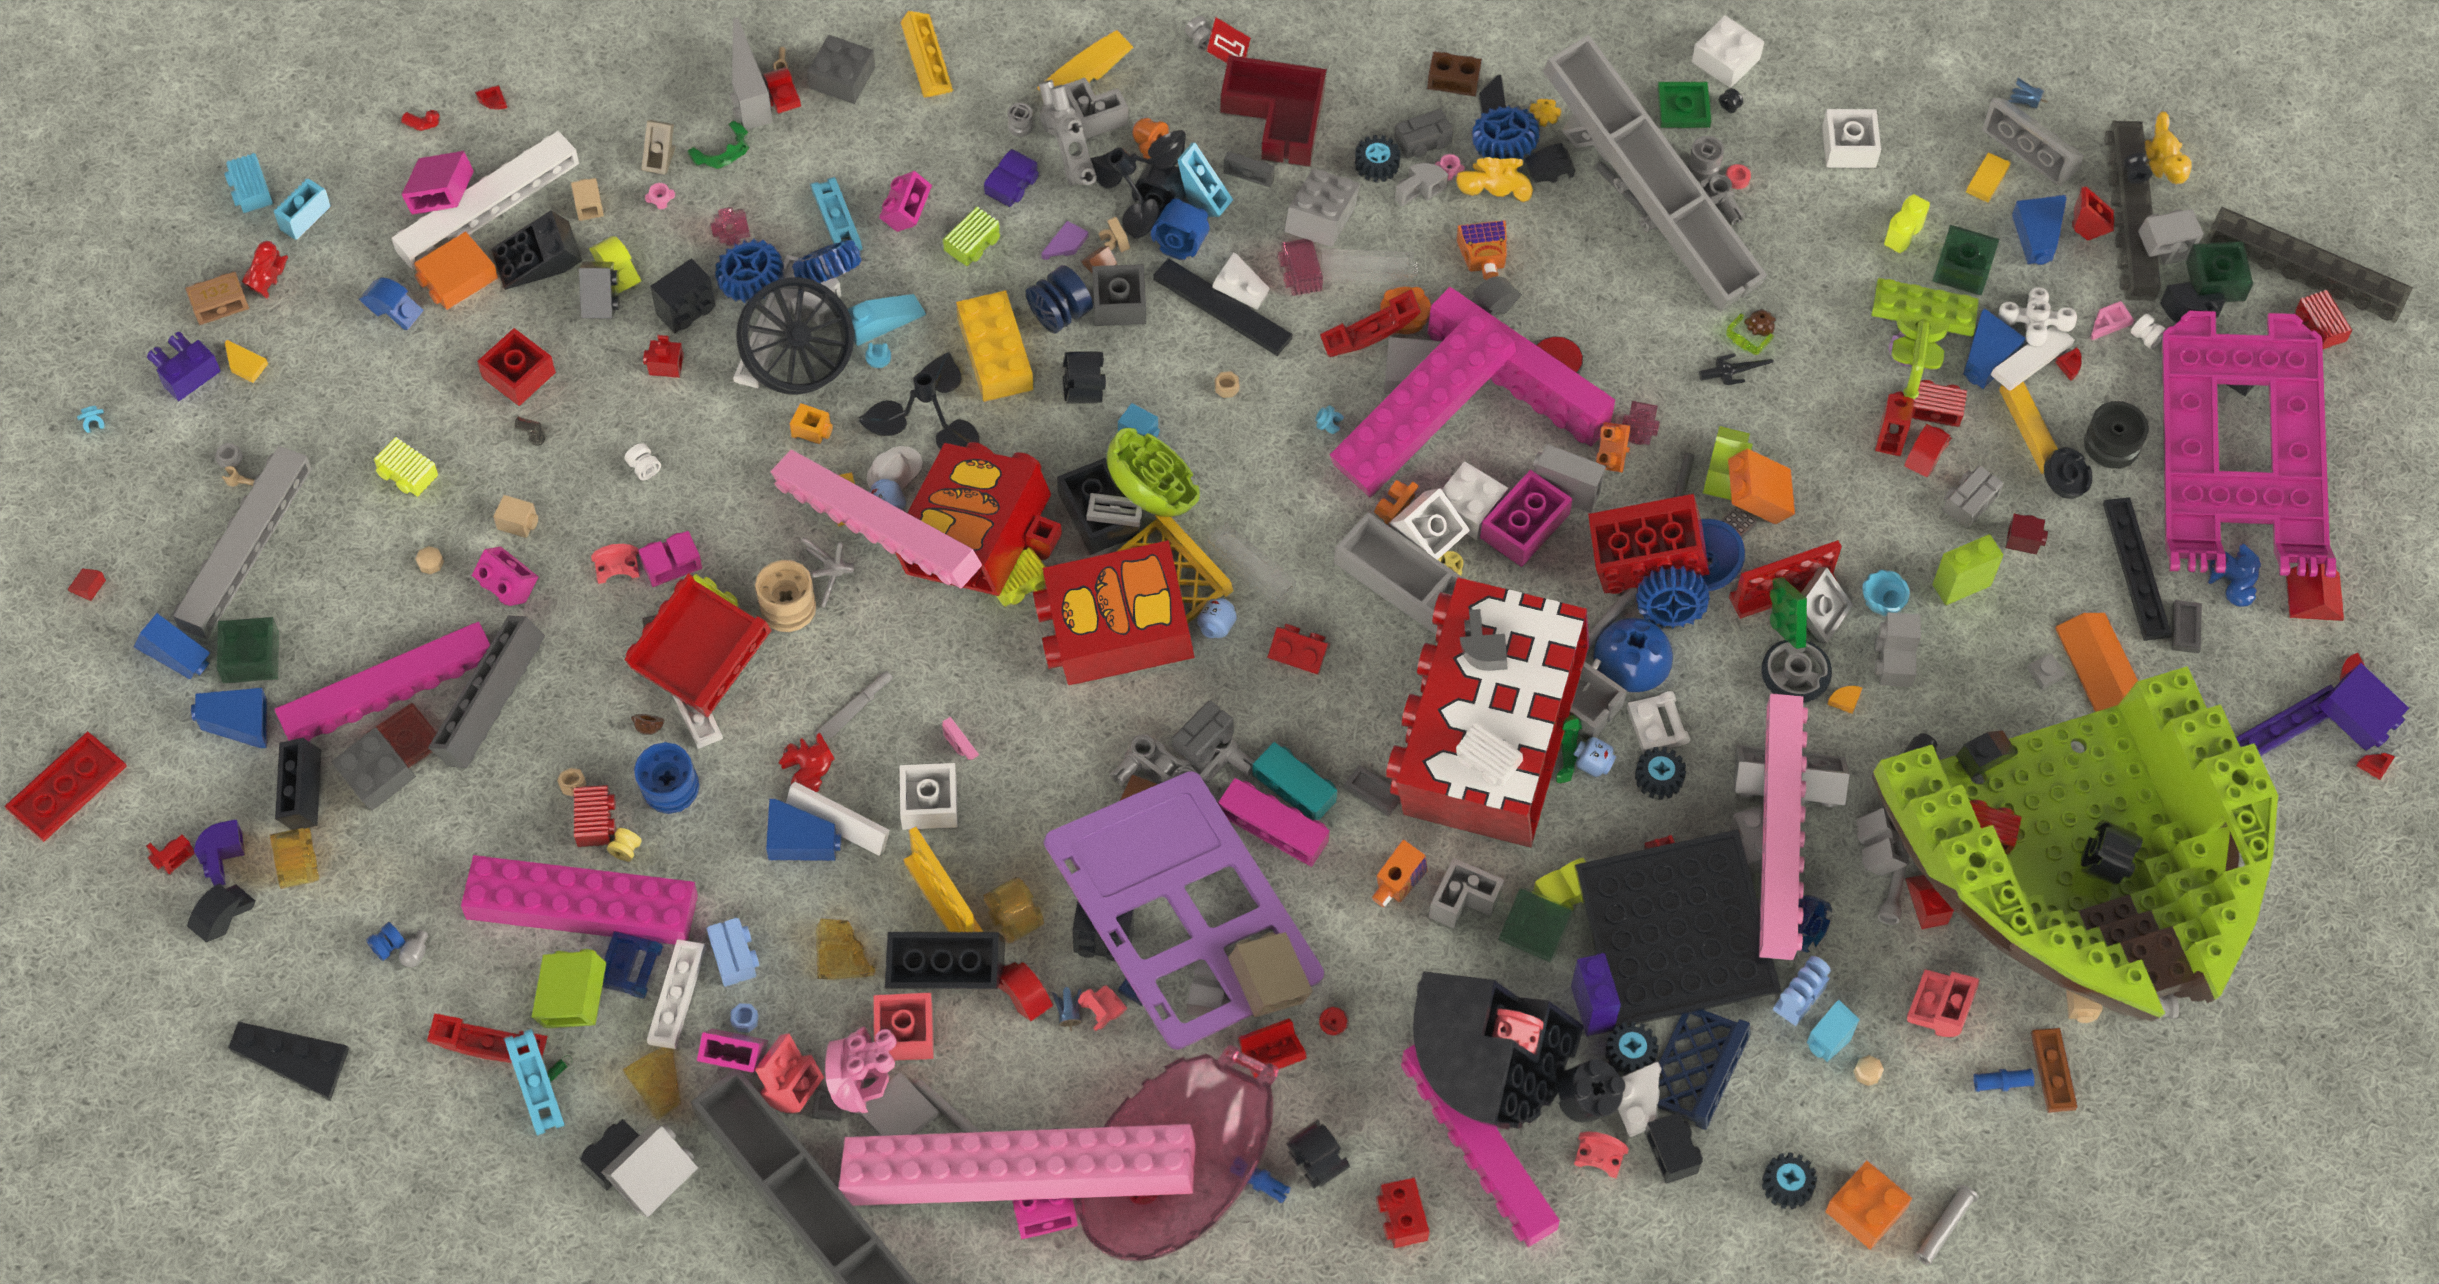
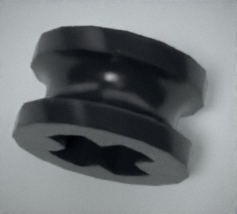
[1718,88,1744,113]

